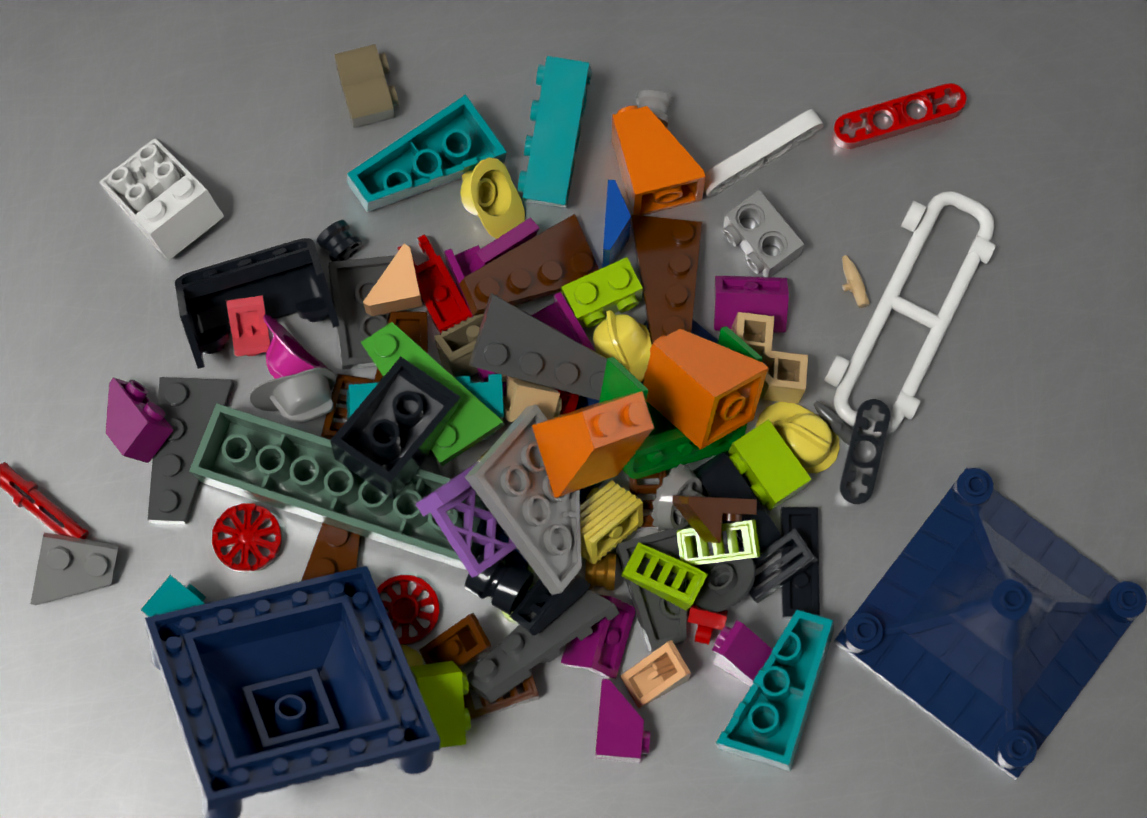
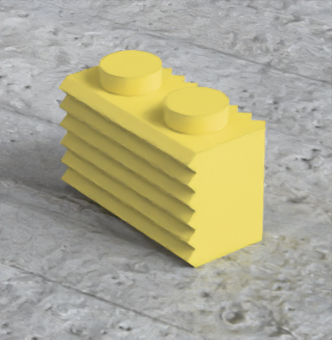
[580,480,643,564]

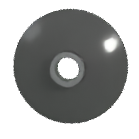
[686,544,756,612]

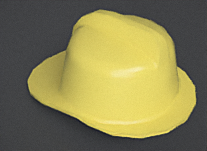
[460,157,525,239]
[593,310,652,382]
[756,402,840,473]

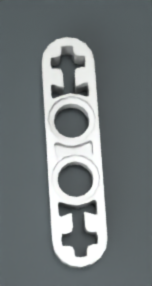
[704,109,824,197]

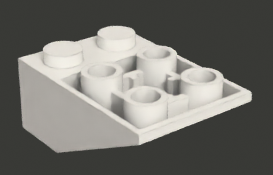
[99,138,225,261]

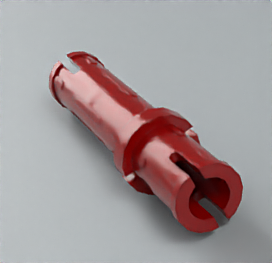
[0,462,89,539]

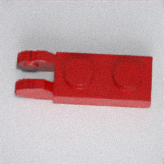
[397,234,472,335]

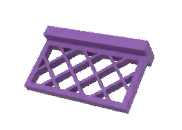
[415,461,517,578]

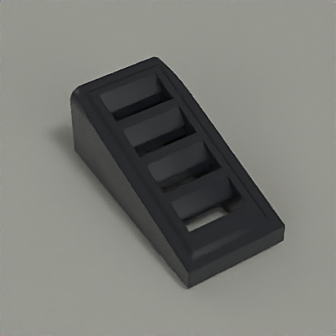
[509,573,591,636]

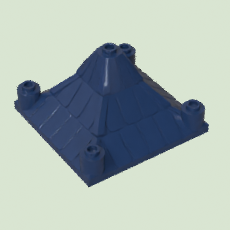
[833,467,1147,780]
[145,566,440,818]

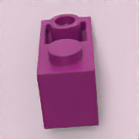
[106,377,174,463]
[712,620,772,687]

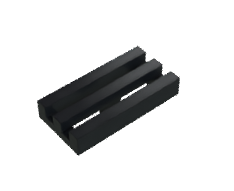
[749,529,818,603]

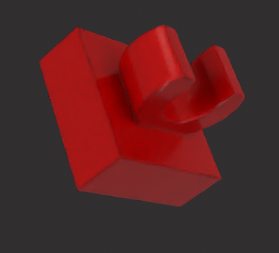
[687,603,728,645]

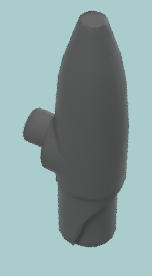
[813,401,852,446]

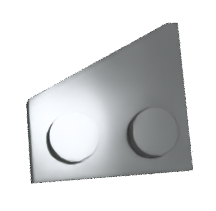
[30,532,118,605]

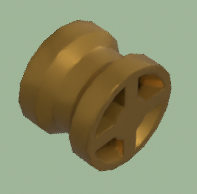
[585,553,616,591]

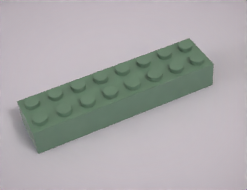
[189,403,488,570]

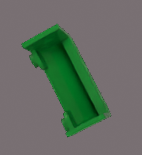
[599,326,762,479]

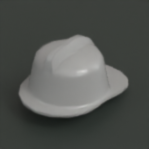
[250,368,336,423]

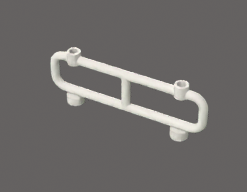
[824,191,996,436]

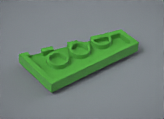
[361,322,505,466]

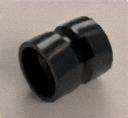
[464,550,534,615]

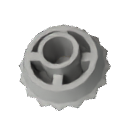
[651,464,703,531]

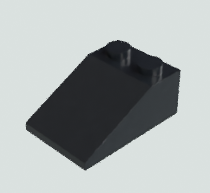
[330,357,461,500]

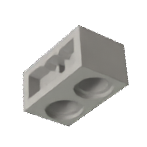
[723,190,804,277]

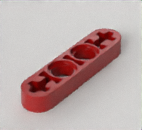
[832,83,966,149]

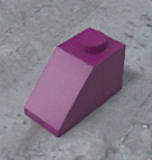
[595,679,650,763]

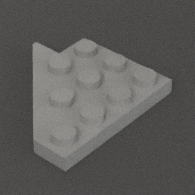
[465,404,581,595]

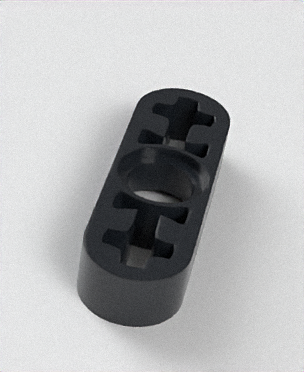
[839,399,891,504]

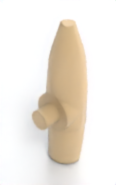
[842,255,870,308]

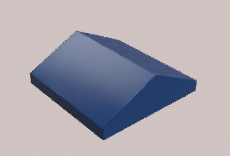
[602,180,631,268]

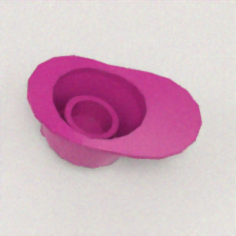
[263,314,328,379]

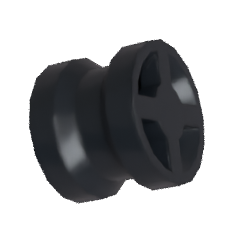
[316,220,362,262]

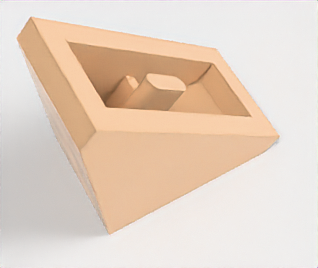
[363,243,422,316]
[620,640,691,709]

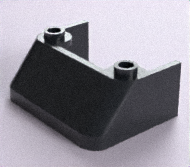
[175,238,340,369]

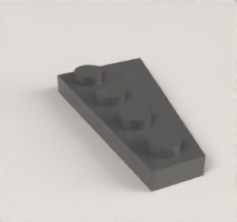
[470,292,607,401]
[147,377,234,524]
[467,589,620,703]

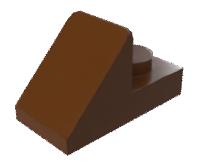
[672,495,757,543]
[419,613,492,669]

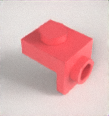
[226,295,270,356]

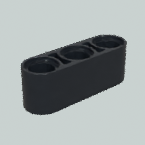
[693,452,782,553]

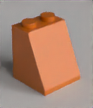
[611,105,706,216]
[643,329,768,449]
[532,391,654,498]

